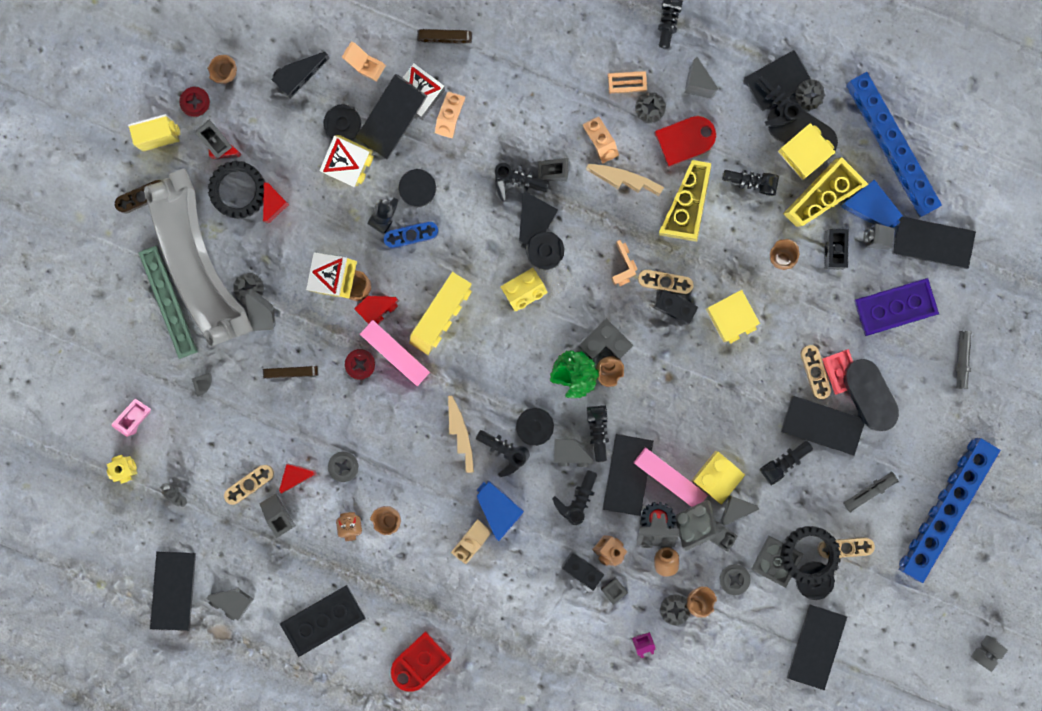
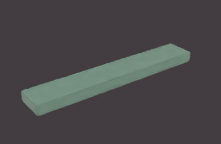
[138,246,198,359]

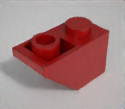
[354,296,399,325]

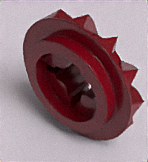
[179,87,211,117]
[345,349,376,380]

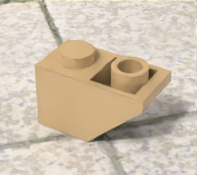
[451,519,492,564]

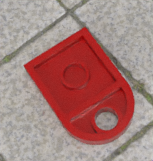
[654,116,716,167]
[391,631,452,692]

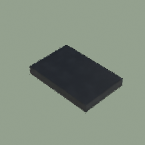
[744,50,811,111]

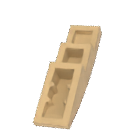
[586,164,664,197]
[448,396,474,473]

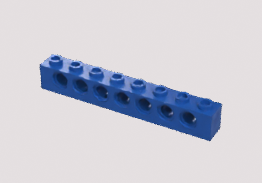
[846,72,942,217]
[898,438,1001,583]

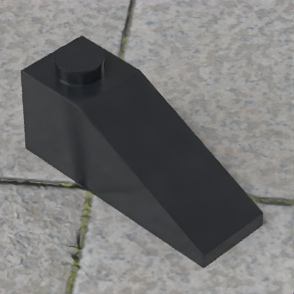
[271,51,330,99]

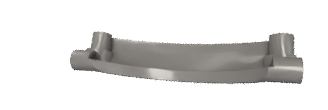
[144,169,253,346]

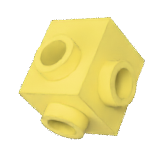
[106,455,137,484]

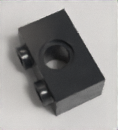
[824,229,849,270]
[654,290,698,325]
[561,551,604,591]

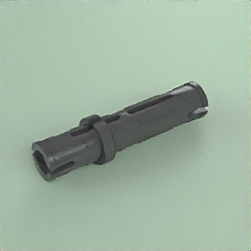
[955,331,972,389]
[843,471,899,513]

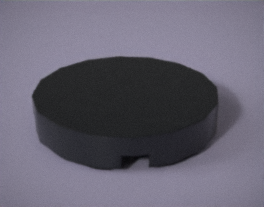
[323,104,362,140]
[398,169,437,207]
[526,231,565,270]
[516,408,554,446]
[795,561,835,600]

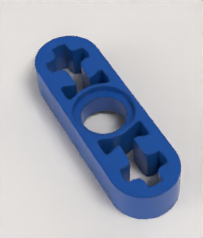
[384,222,439,249]

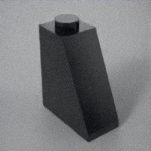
[519,191,558,250]

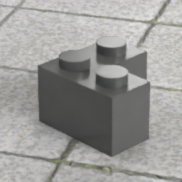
[578,318,634,360]

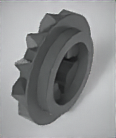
[795,79,826,110]
[635,92,666,123]
[233,273,264,302]
[328,451,359,482]
[160,483,187,507]
[719,564,750,595]
[660,594,690,626]

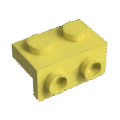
[500,268,547,312]

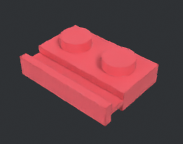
[822,349,853,395]

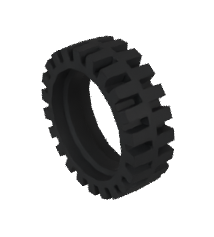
[208,161,265,219]
[781,526,841,584]

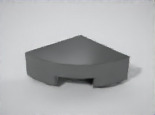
[192,373,212,397]

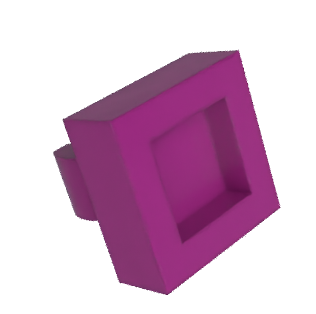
[632,632,656,658]

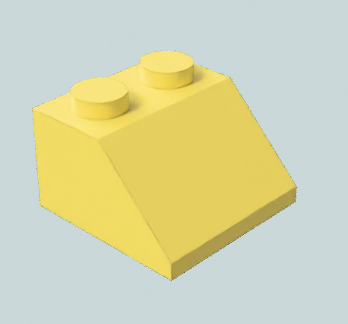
[691,451,745,505]

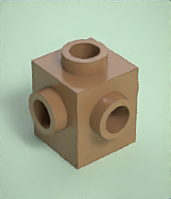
[592,535,627,566]

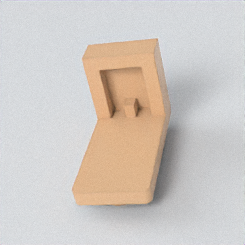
[342,42,386,82]
[435,92,465,139]
[583,117,619,164]
[611,240,638,287]

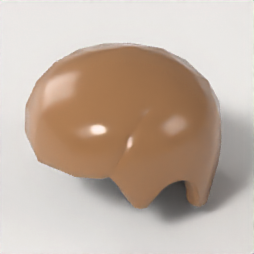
[207,55,237,84]
[770,239,800,270]
[349,270,371,301]
[596,356,624,387]
[370,506,401,535]
[687,586,717,618]

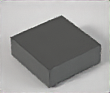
[601,577,628,605]

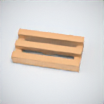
[608,71,647,94]

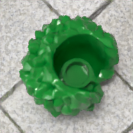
[550,350,599,399]

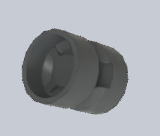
[971,635,1008,672]

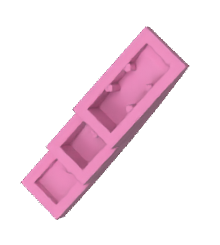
[360,320,430,386]
[634,448,708,507]

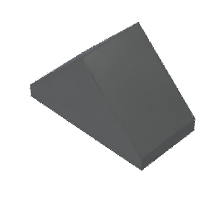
[194,119,232,159]
[538,158,568,182]
[721,496,759,526]

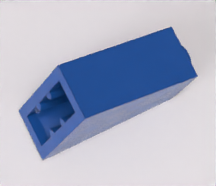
[840,180,903,228]
[476,481,524,541]

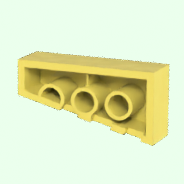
[783,157,868,227]
[659,160,711,242]
[409,272,472,355]

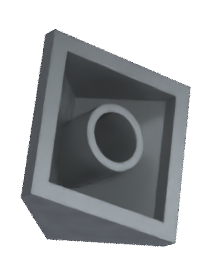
[684,57,718,99]

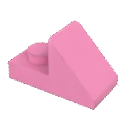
[111,399,151,437]

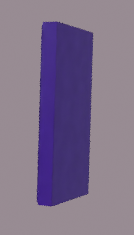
[854,278,939,336]

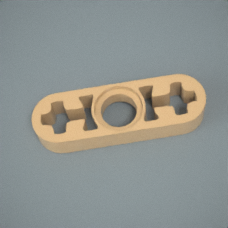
[638,270,693,295]
[800,345,831,399]
[224,465,274,505]
[817,537,875,559]

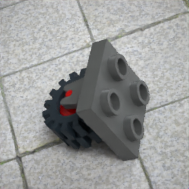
[637,501,679,549]

